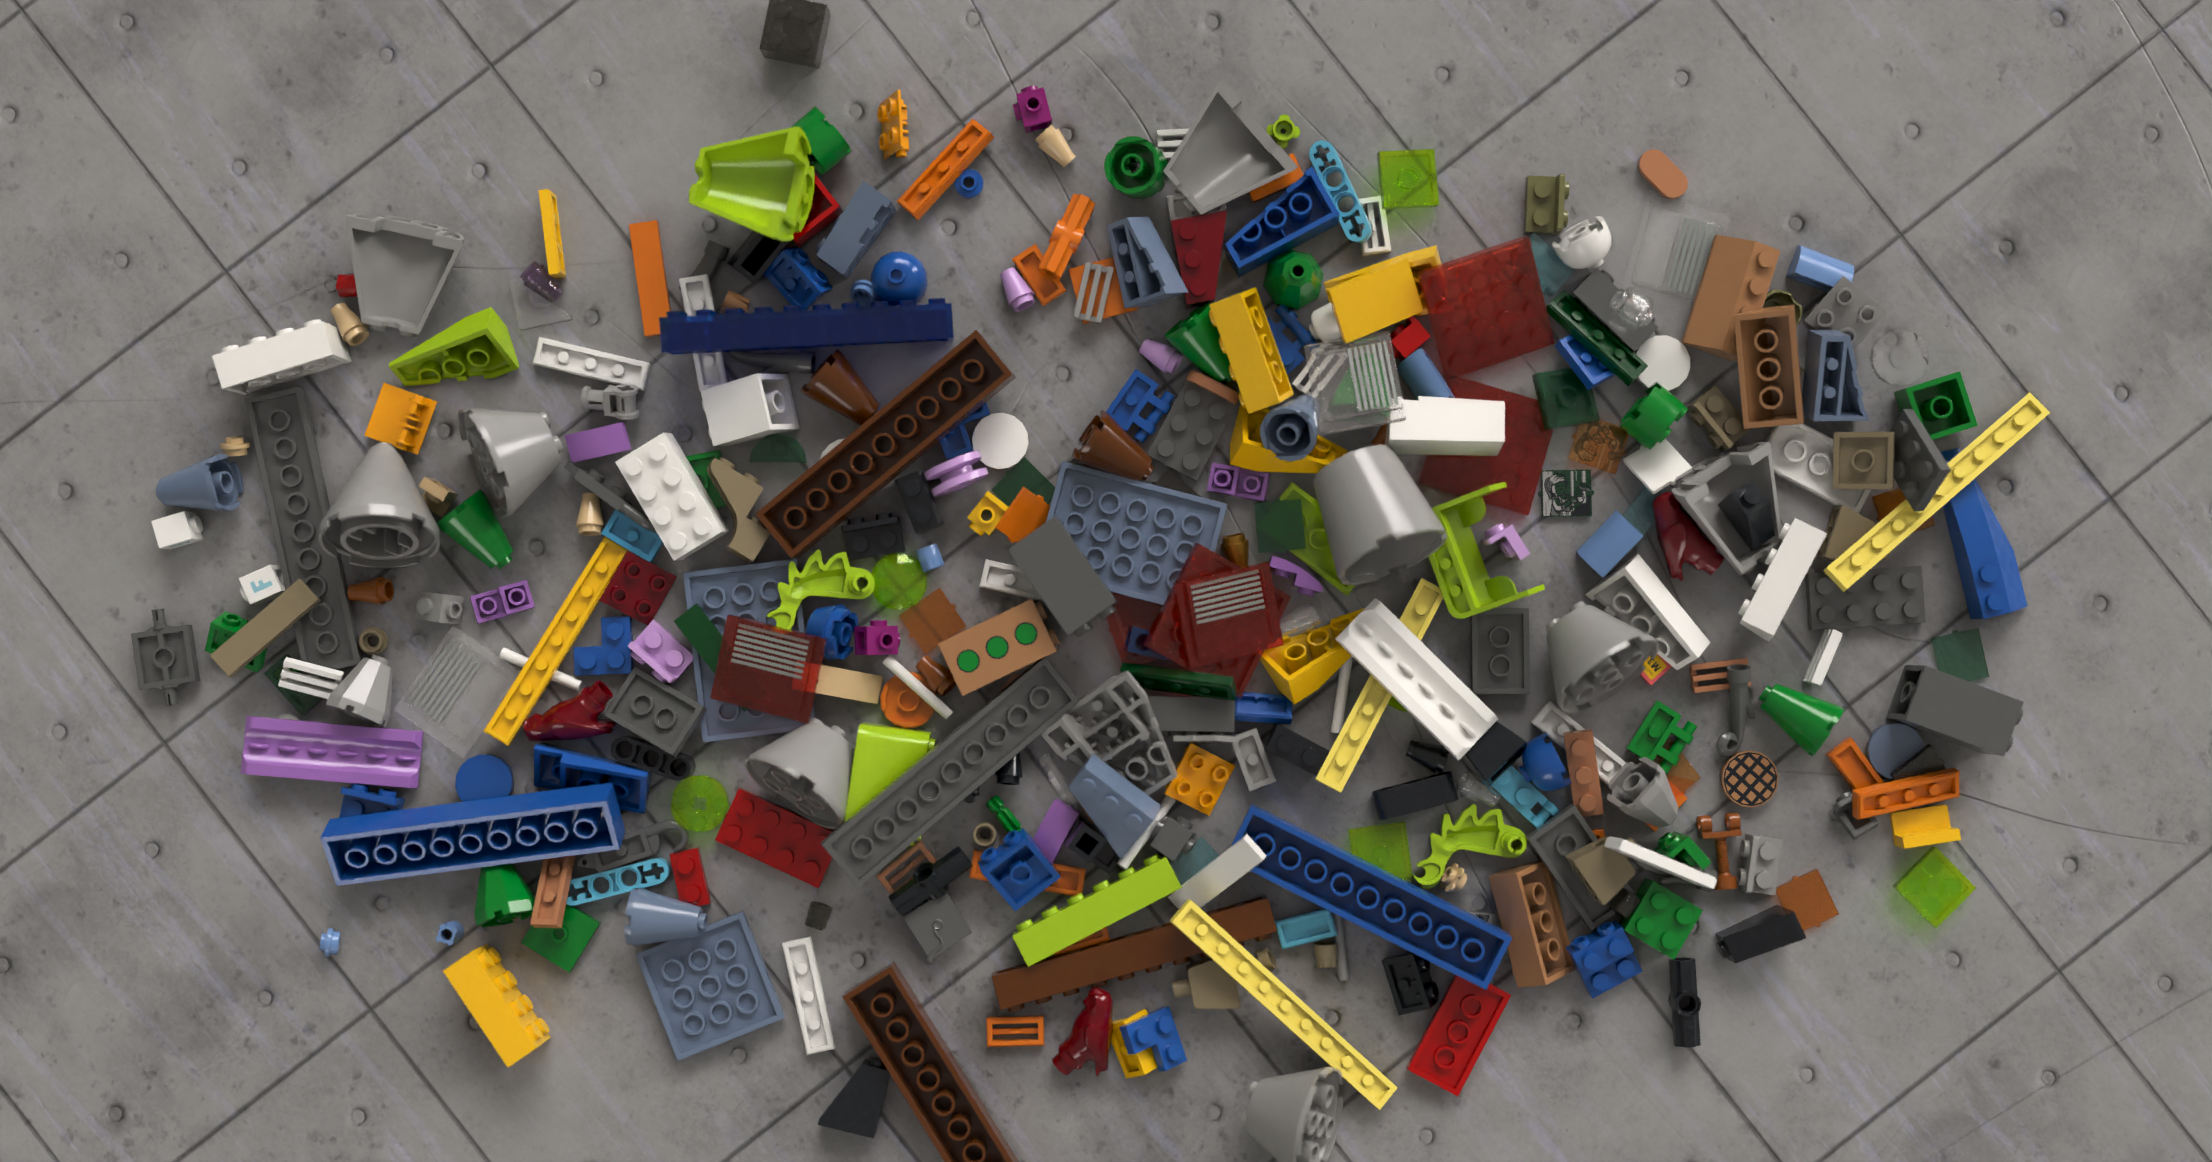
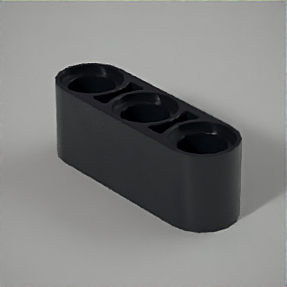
[610,736,696,781]
[1371,771,1459,820]

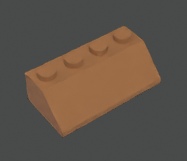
[1681,235,1780,361]
[1734,304,1804,429]
[1488,860,1576,988]

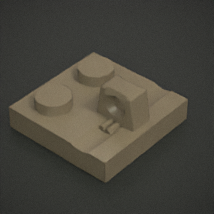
[1833,432,1895,490]

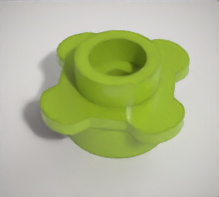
[1266,114,1300,148]

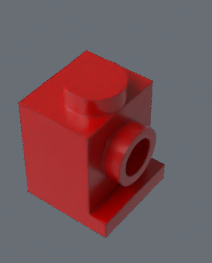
[1387,316,1431,362]

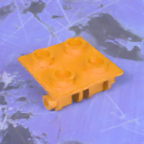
[877,90,909,159]
[364,383,437,455]
[1164,743,1235,816]

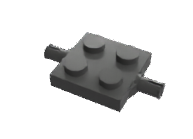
[131,609,200,706]

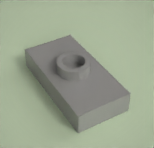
[1231,727,1276,791]

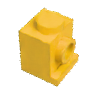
[967,491,1009,537]

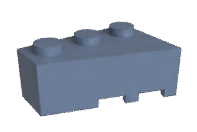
[816,181,897,279]
[1106,217,1188,308]
[1802,330,1869,421]
[1068,754,1161,859]

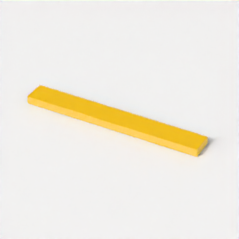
[483,536,631,746]

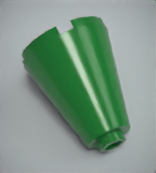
[1165,303,1232,384]
[437,489,514,570]
[1758,684,1844,756]

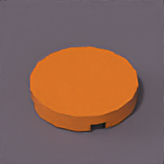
[880,672,937,728]

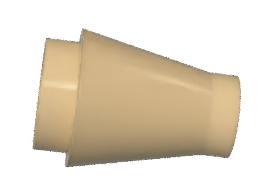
[1035,124,1076,168]
[330,303,369,346]
[576,493,605,536]

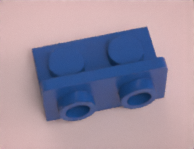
[763,246,833,315]
[339,783,405,818]

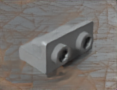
[1736,834,1783,896]

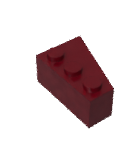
[1170,210,1227,310]

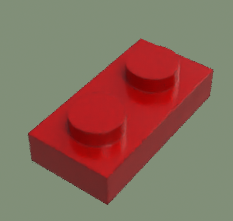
[669,847,711,906]

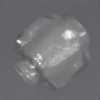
[1609,287,1653,330]

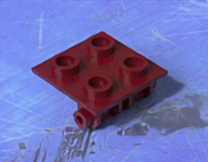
[599,551,677,625]

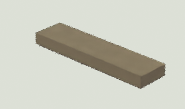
[210,578,321,678]

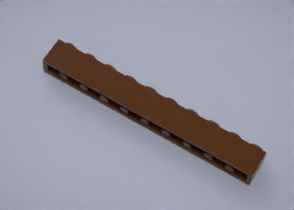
[991,895,1277,1012]

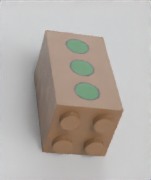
[938,599,1060,696]

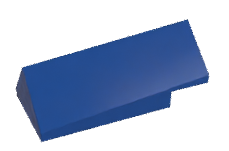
[534,742,652,814]

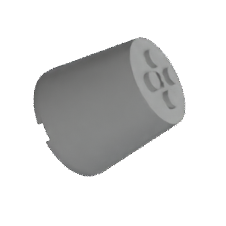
[1313,445,1447,585]

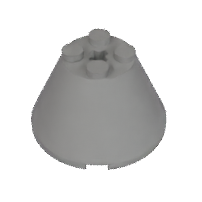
[458,408,563,518]
[1545,601,1659,713]
[744,717,855,829]
[1241,1067,1344,1162]

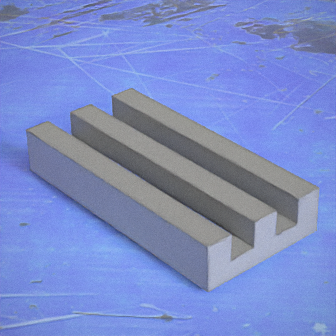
[1073,261,1114,324]

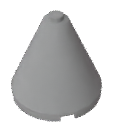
[318,442,440,568]

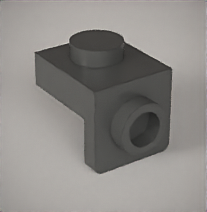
[1833,791,1879,840]

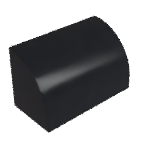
[727,231,789,284]

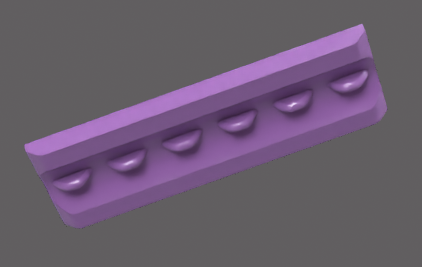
[241,716,424,788]

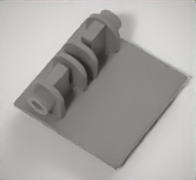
[1804,276,1888,350]

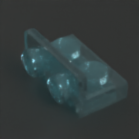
[1509,233,1575,297]

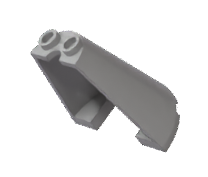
[1163,79,1298,214]
[346,214,464,337]
[1671,442,1783,575]

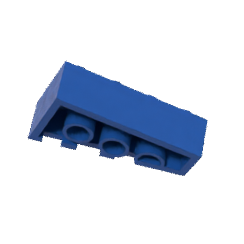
[1225,166,1340,278]

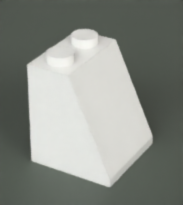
[701,373,800,446]

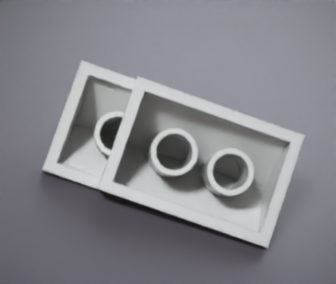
[1385,396,1505,456]

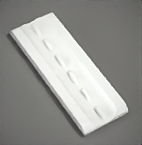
[1335,598,1498,760]

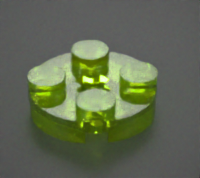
[671,774,730,832]

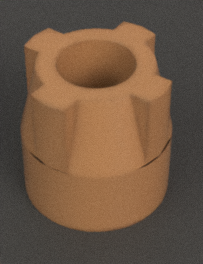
[721,290,751,319]

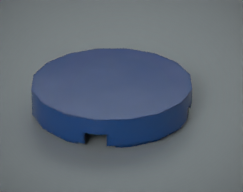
[455,754,514,802]

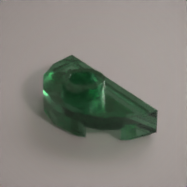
[749,434,807,463]

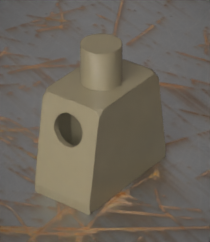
[1816,505,1891,561]
[1565,836,1637,906]
[1172,957,1241,1009]

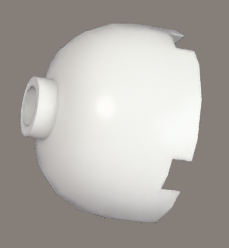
[1552,216,1612,270]

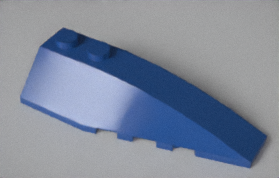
[1940,448,2028,619]

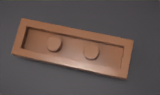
[1563,729,1604,817]
[530,855,576,928]

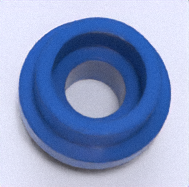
[955,169,983,198]

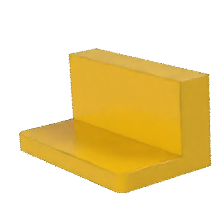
[1890,804,1961,849]
[1111,1009,1158,1079]

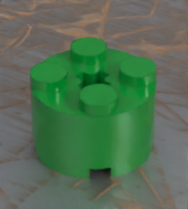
[791,107,852,176]
[1104,136,1167,199]
[1619,382,1688,449]

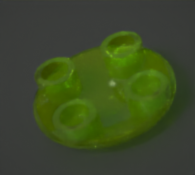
[871,553,927,610]

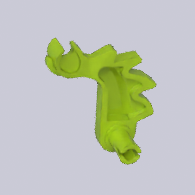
[764,549,875,639]
[1412,803,1527,889]

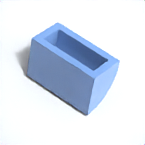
[1786,245,1854,292]
[1397,348,1455,400]
[1577,510,1643,578]

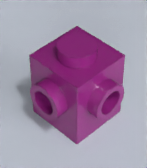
[1013,86,1053,133]
[854,620,901,655]

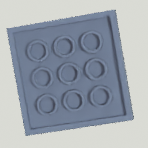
[636,910,786,1061]

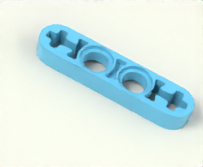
[1309,140,1372,244]
[566,857,671,906]

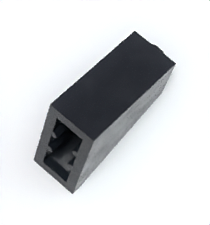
[1716,905,1806,963]
[818,1057,890,1139]

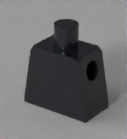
[1465,721,1527,787]

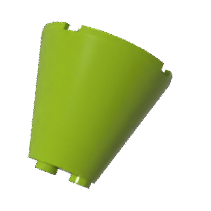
[688,127,815,241]

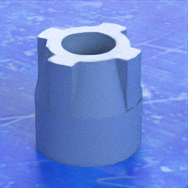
[916,543,945,572]
[435,920,464,946]

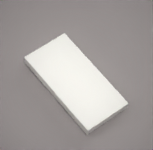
[1766,423,1871,513]

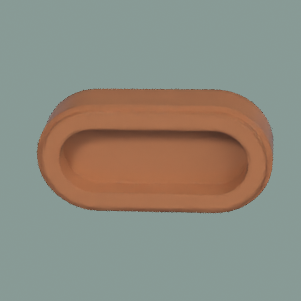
[1637,149,1688,200]
[1185,370,1239,405]

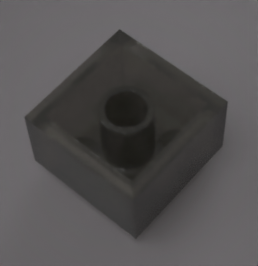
[759,0,831,69]

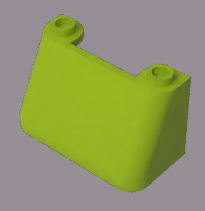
[844,722,936,846]

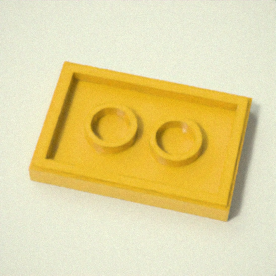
[1326,257,1423,344]

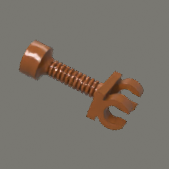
[1696,812,1742,890]

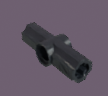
[888,846,973,916]
[1668,957,1701,1048]

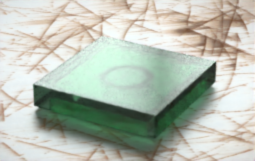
[1532,368,1600,430]

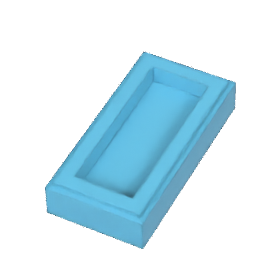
[1275,908,1338,949]

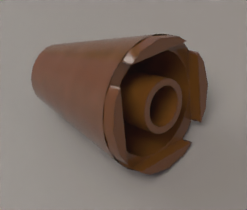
[800,349,880,425]
[1072,410,1154,481]

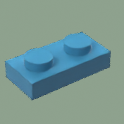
[601,509,664,563]

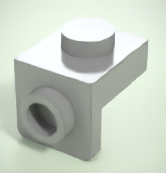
[415,591,464,624]

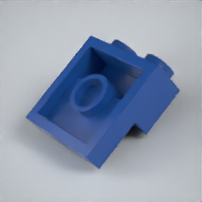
[978,828,1061,911]
[1565,920,1643,998]

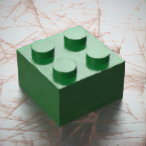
[1894,371,1978,440]
[1619,877,1703,960]

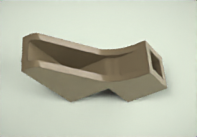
[707,458,770,563]

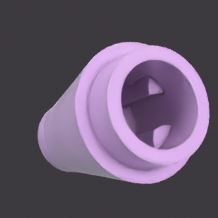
[1000,267,1035,312]
[1139,338,1183,374]

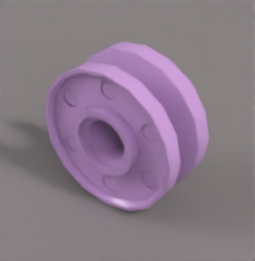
[924,450,989,497]

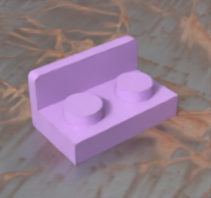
[1481,523,1530,560]
[627,620,693,684]

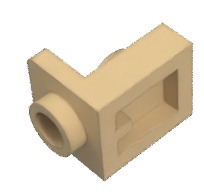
[418,477,458,517]

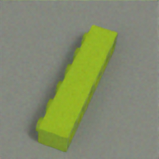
[1012,853,1182,967]

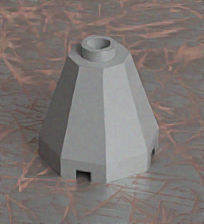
[326,655,393,728]
[1607,757,1678,828]

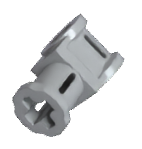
[581,384,640,420]

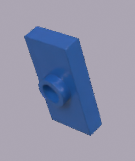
[1235,692,1292,725]

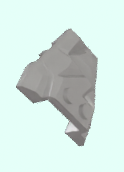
[1041,671,1178,796]

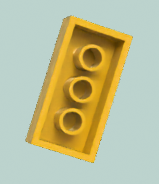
[1209,287,1294,414]
[443,944,551,1067]

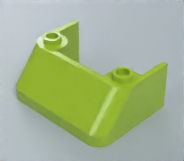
[1429,482,1545,619]

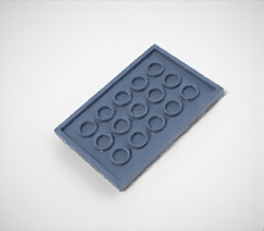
[1046,461,1228,615]
[683,559,816,742]

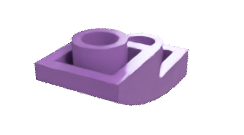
[565,422,631,463]
[1207,463,1271,502]
[1268,556,1323,597]
[470,580,535,624]
[1033,798,1081,865]

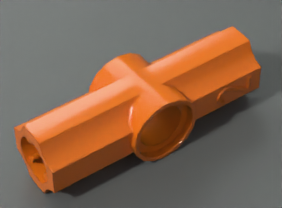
[1038,193,1096,280]

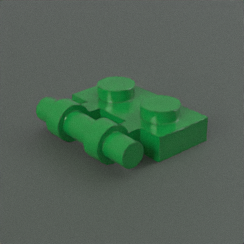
[1625,700,1697,775]

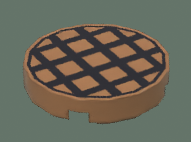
[1720,750,1779,808]

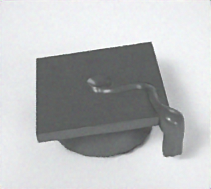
[903,892,972,965]

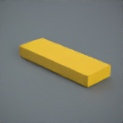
[538,189,566,279]

